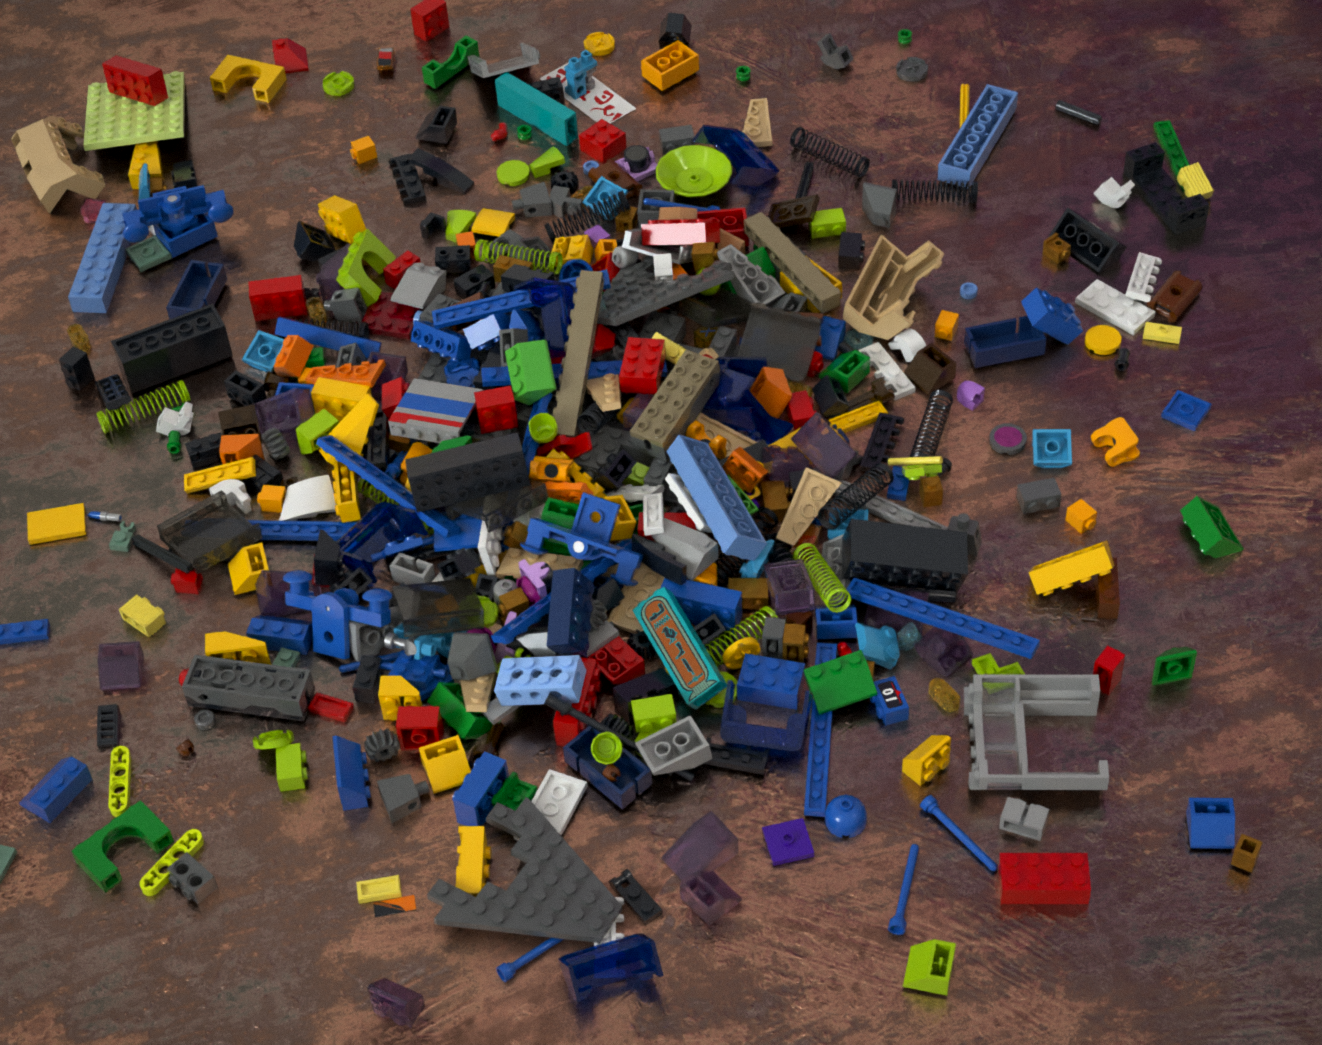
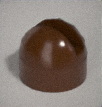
[176,738,194,757]
[602,764,621,783]

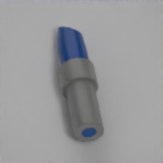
[87,511,122,522]

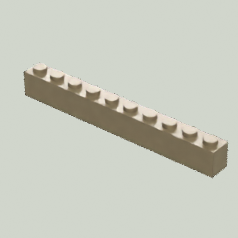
[553,270,604,440]

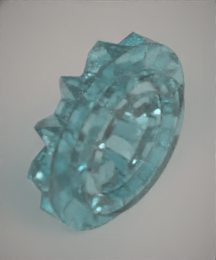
[844,329,873,349]

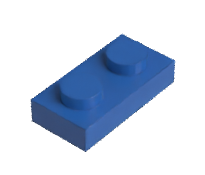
[887,466,910,501]

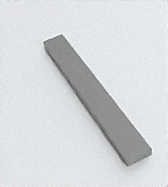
[813,467,948,530]
[481,620,619,725]

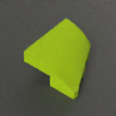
[528,147,565,178]
[446,210,477,243]

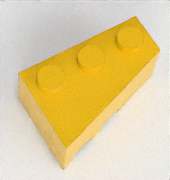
[456,826,492,897]

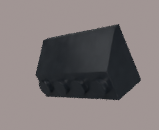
[1048,207,1127,273]

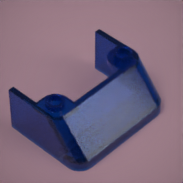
[514,277,576,358]
[701,357,768,431]
[717,368,794,446]
[336,502,428,583]
[720,680,812,752]
[558,933,664,1002]

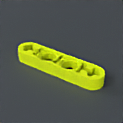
[108,746,131,817]
[139,829,204,896]

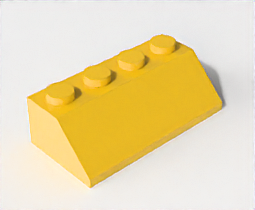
[1029,540,1114,596]

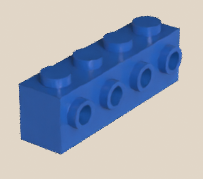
[411,320,471,362]

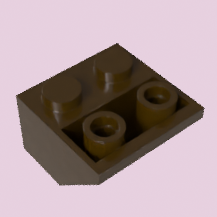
[904,343,956,395]
[218,404,262,441]

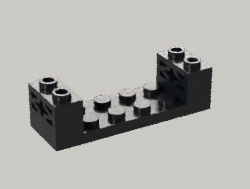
[1123,142,1209,235]

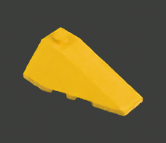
[318,393,379,465]

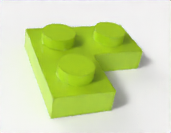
[902,464,942,480]
[972,653,1025,694]

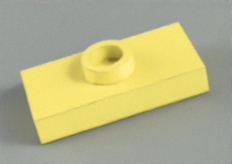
[1143,322,1182,344]

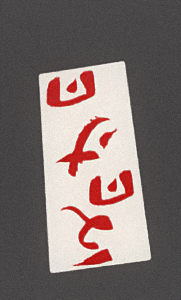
[540,62,636,124]

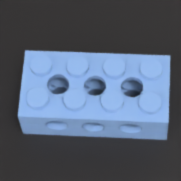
[494,655,586,706]

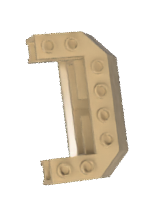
[11,115,106,214]
[843,234,944,340]

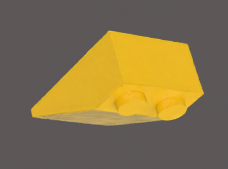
[205,631,272,665]

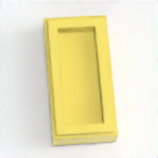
[356,875,402,904]

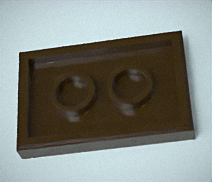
[768,194,820,228]

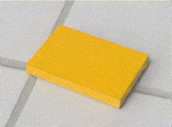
[27,503,86,545]

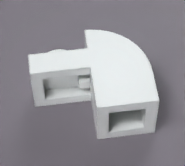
[1093,177,1135,208]
[653,253,673,282]
[888,328,926,362]
[156,402,194,436]
[209,479,252,514]

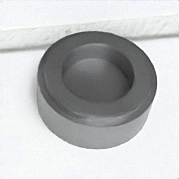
[194,710,216,730]

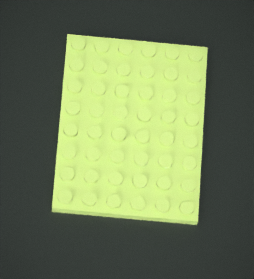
[83,71,185,151]

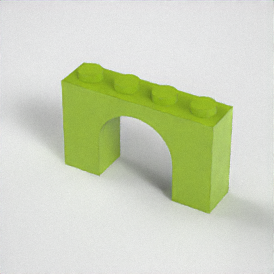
[336,229,396,307]

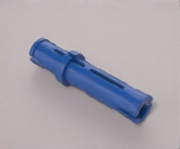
[384,451,408,479]

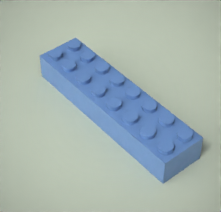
[937,84,1018,188]
[68,203,137,313]
[666,435,767,561]

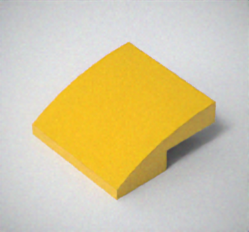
[471,208,515,237]

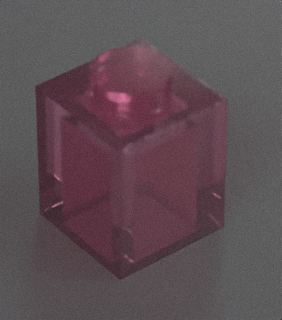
[80,199,106,223]

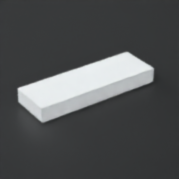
[643,493,664,536]

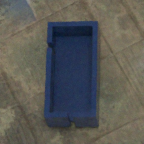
[166,260,227,319]
[964,316,1046,368]
[546,568,594,658]
[563,726,652,809]

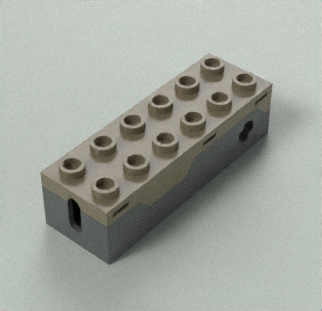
[630,349,722,462]

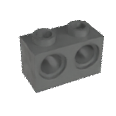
[167,852,218,904]

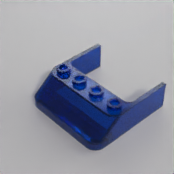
[692,125,779,187]

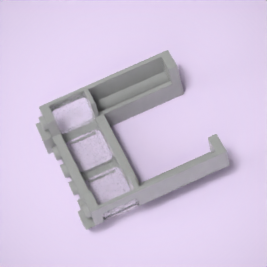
[964,674,1109,790]

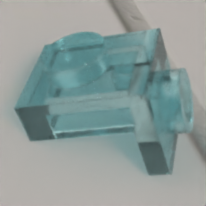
[897,622,922,651]

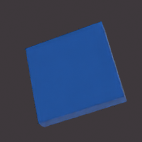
[1161,390,1212,431]

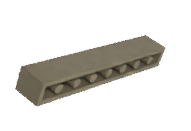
[744,212,841,313]

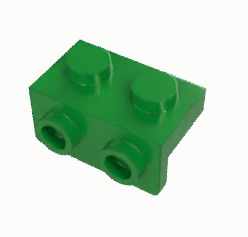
[492,772,538,811]

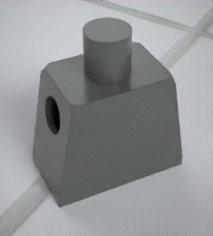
[511,182,553,217]
[324,288,367,324]
[947,513,982,557]
[377,774,430,823]

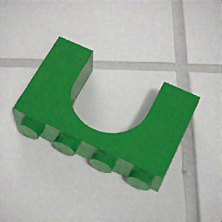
[71,800,174,893]

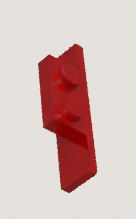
[537,432,592,459]

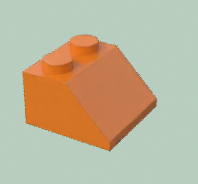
[273,335,314,377]

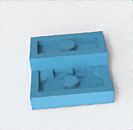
[138,163,150,209]

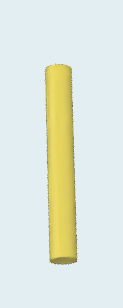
[888,456,943,466]

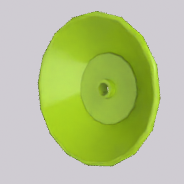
[655,145,732,197]

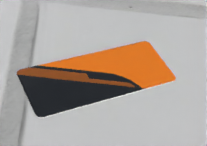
[373,895,416,917]

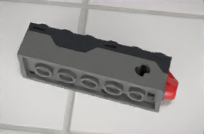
[179,655,315,721]

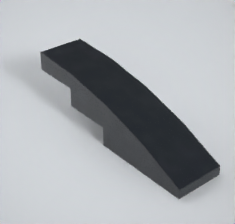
[408,148,474,194]
[632,533,687,585]

